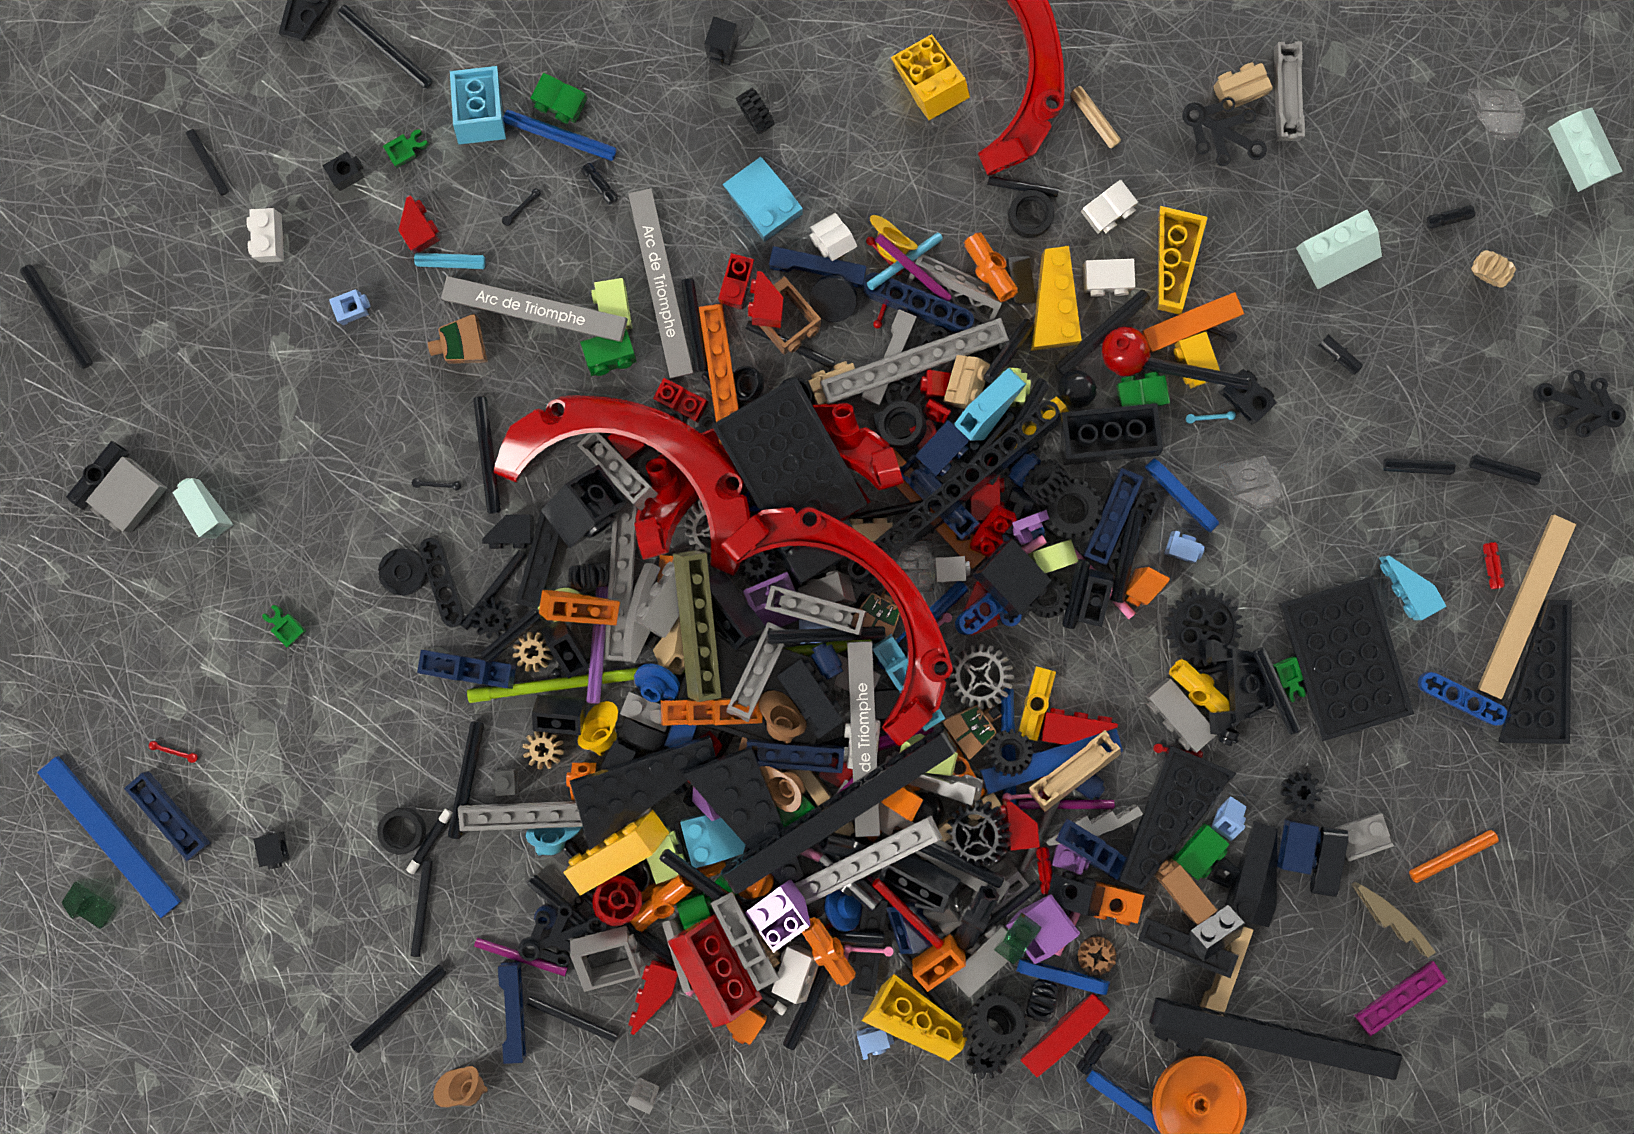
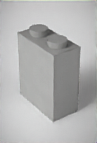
[86,457,167,533]

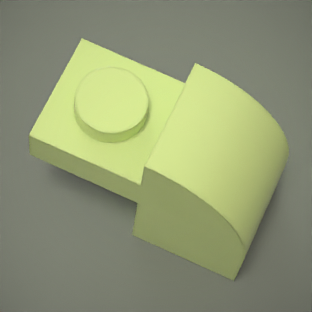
[1028,539,1078,573]

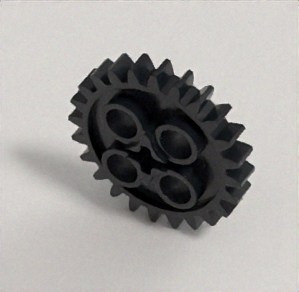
[1164,588,1243,666]

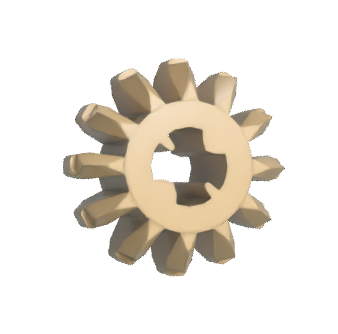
[1471,250,1516,287]
[513,632,553,672]
[523,731,564,770]

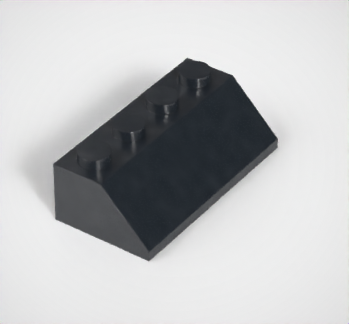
[1061,403,1163,465]

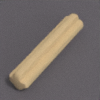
[1070,86,1121,148]

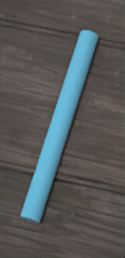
[867,232,943,290]

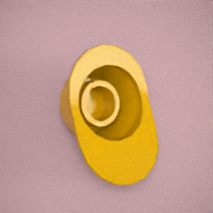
[870,215,918,263]
[577,701,618,756]

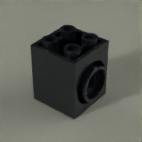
[541,464,628,548]

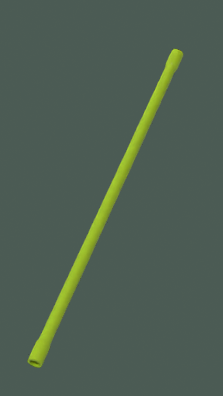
[467,640,871,703]

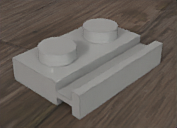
[1335,812,1394,862]

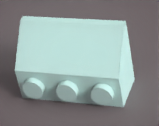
[1548,108,1622,192]
[1296,210,1382,289]

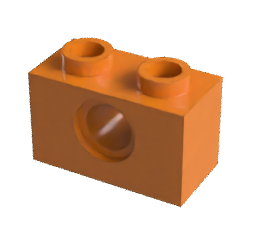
[1093,881,1144,926]

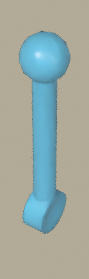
[1186,411,1236,424]

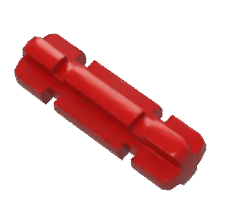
[1483,542,1505,589]
[1036,847,1052,894]

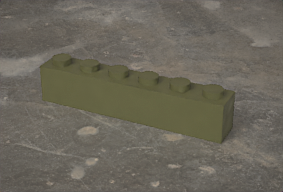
[673,550,721,702]

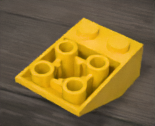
[891,34,970,120]

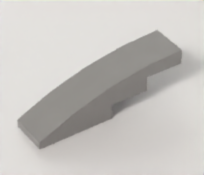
[623,563,661,663]
[1044,804,1143,846]
[711,892,780,991]

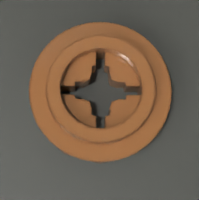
[1078,937,1117,976]

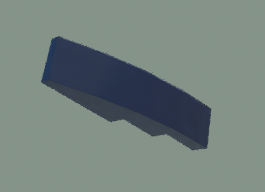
[417,650,517,689]
[1055,819,1126,882]

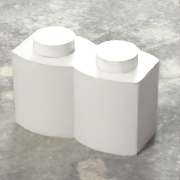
[1081,180,1138,234]
[809,213,858,261]

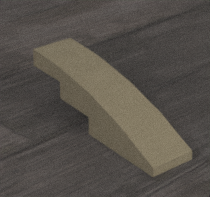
[1351,882,1436,958]

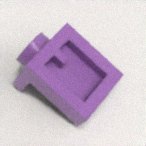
[1012,510,1050,545]
[1051,844,1089,875]

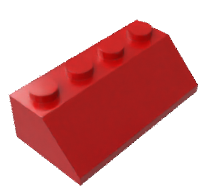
[668,913,762,1028]

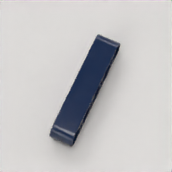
[863,272,974,334]

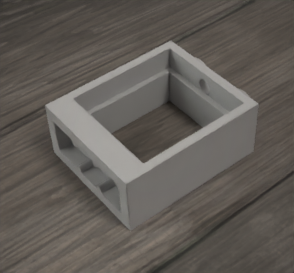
[570,926,643,992]

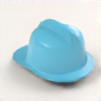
[526,827,582,855]

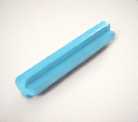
[414,253,486,269]

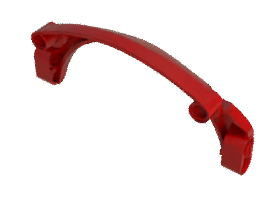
[978,0,1065,176]
[494,395,751,576]
[634,403,904,560]
[720,507,953,746]

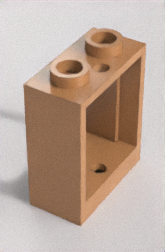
[748,276,821,355]
[1154,859,1217,925]

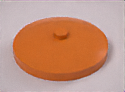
[1152,1055,1247,1134]

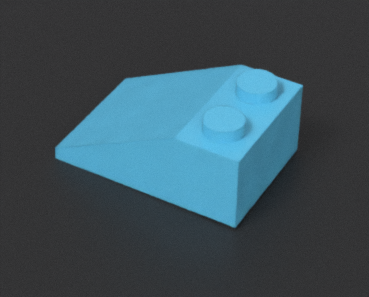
[450,66,506,145]
[723,157,803,242]
[680,813,745,868]

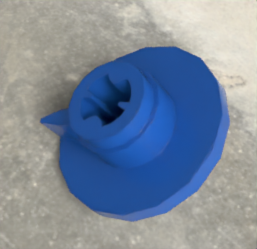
[634,663,680,702]
[824,889,862,932]

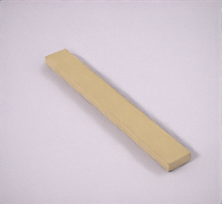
[1477,515,1576,699]

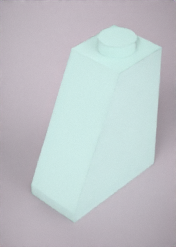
[173,478,234,539]

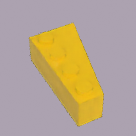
[1158,206,1207,315]
[1031,246,1082,351]
[862,974,968,1061]

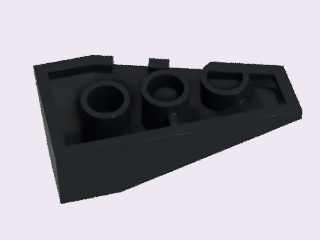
[1224,821,1278,927]

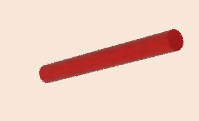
[872,878,944,949]

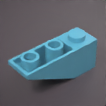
[954,368,1026,441]
[1379,556,1447,620]

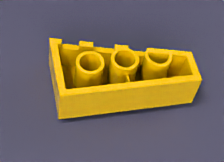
[563,809,669,895]

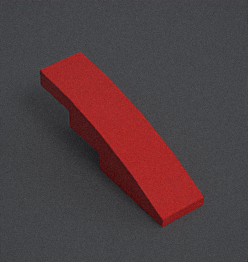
[1020,993,1110,1077]

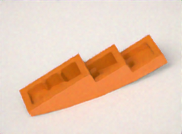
[1142,292,1244,353]
[661,698,762,726]

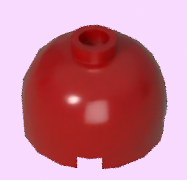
[1101,327,1151,376]
[593,876,642,926]

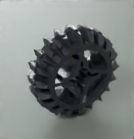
[946,800,1012,866]

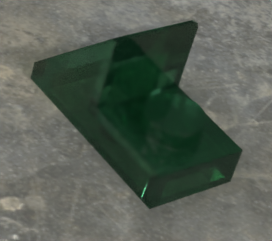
[61,882,116,929]
[994,913,1042,965]

